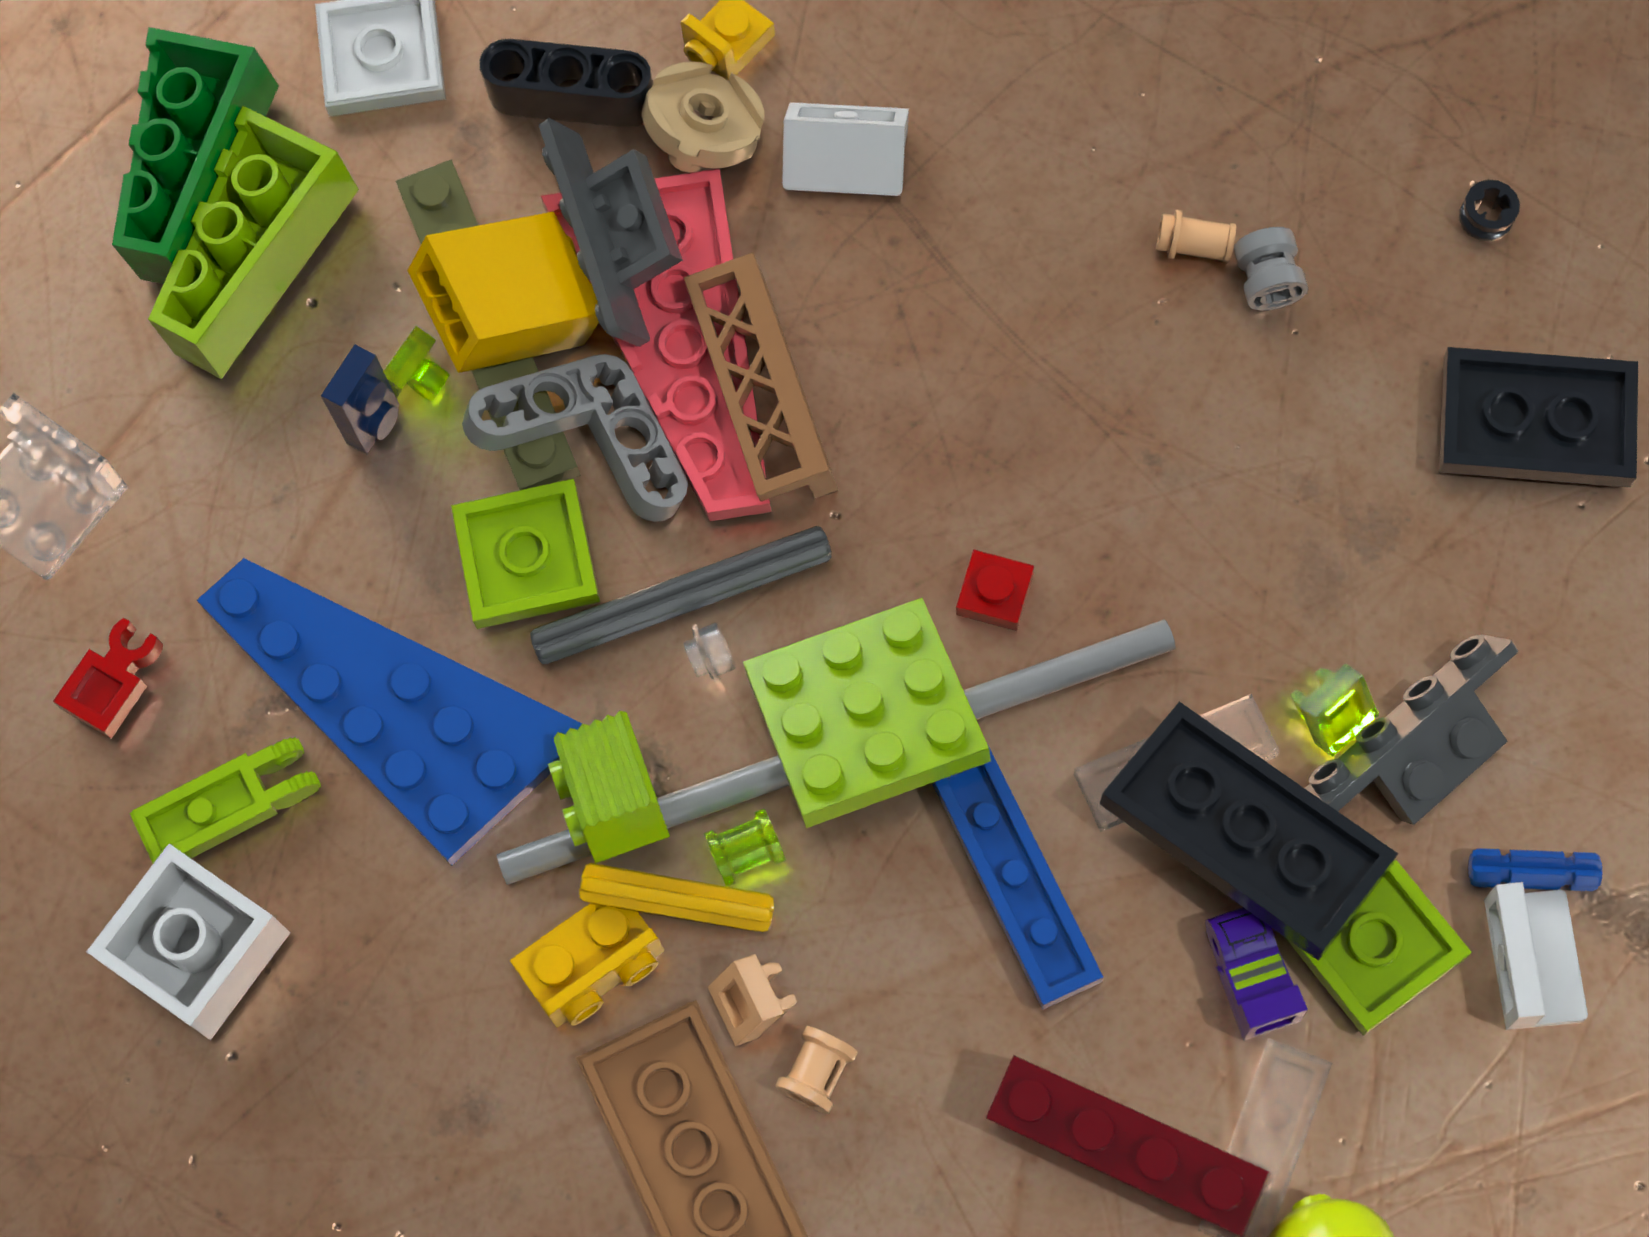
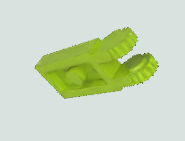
[130,737,321,864]

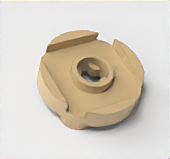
[641,62,764,173]

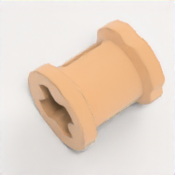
[775,1026,858,1114]

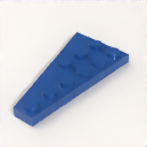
[197,558,582,866]

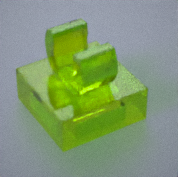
[384,326,450,402]
[1291,663,1379,757]

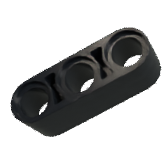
[480,39,653,127]

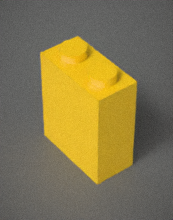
[407,211,599,373]

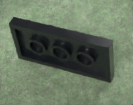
[1100,701,1398,961]

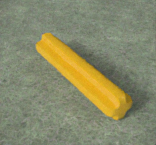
[579,863,774,932]

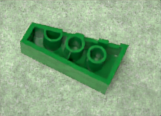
[112,27,279,284]

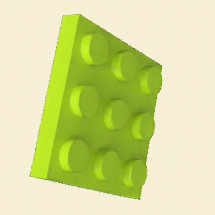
[743,598,991,828]

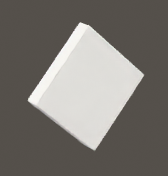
[315,0,446,117]

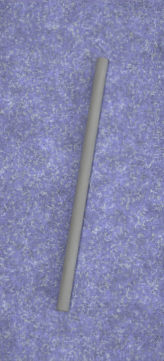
[497,619,1176,885]

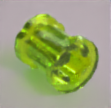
[703,808,786,887]

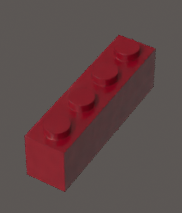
[986,1055,1271,1237]

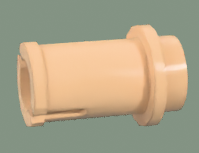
[1156,210,1236,263]

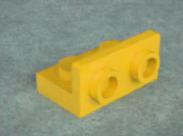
[510,903,664,1028]

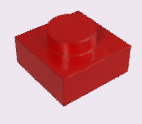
[956,549,1034,631]

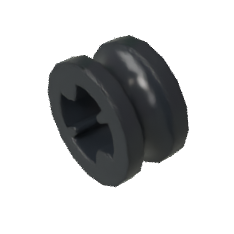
[1459,180,1520,241]

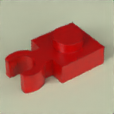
[53,618,163,739]

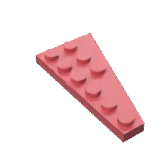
[541,168,771,521]

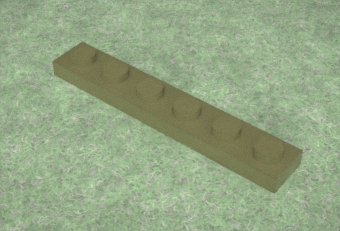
[396,159,581,490]

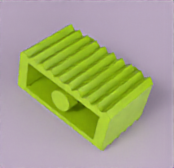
[548,710,670,863]

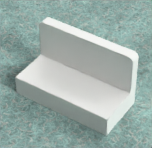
[782,102,909,196]
[1484,882,1588,1030]

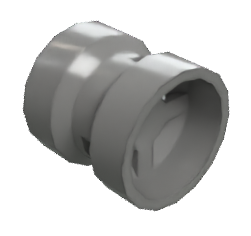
[1234,227,1308,310]

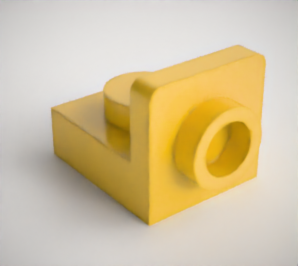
[680,0,775,81]

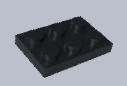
[1439,347,1638,488]

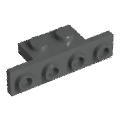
[539,118,683,347]
[1305,634,1518,825]

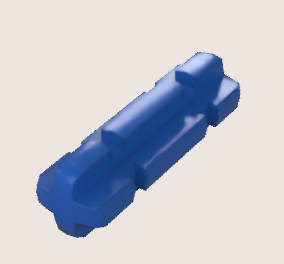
[1468,848,1603,891]

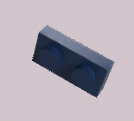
[321,344,400,454]

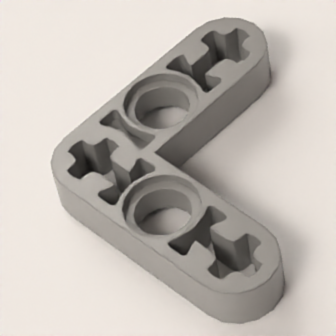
[462,354,688,522]

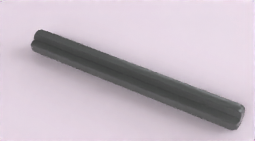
[530,526,832,664]

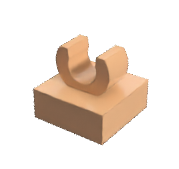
[707,954,797,1046]

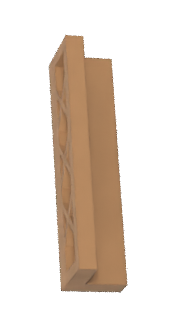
[684,252,838,502]

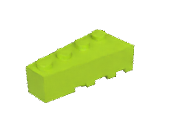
[148,105,359,379]

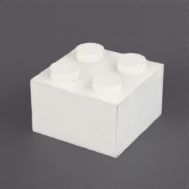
[86,844,291,1040]

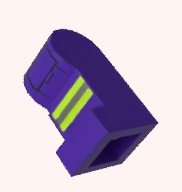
[1205,907,1308,1041]

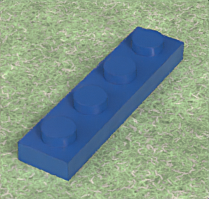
[932,744,1104,1010]

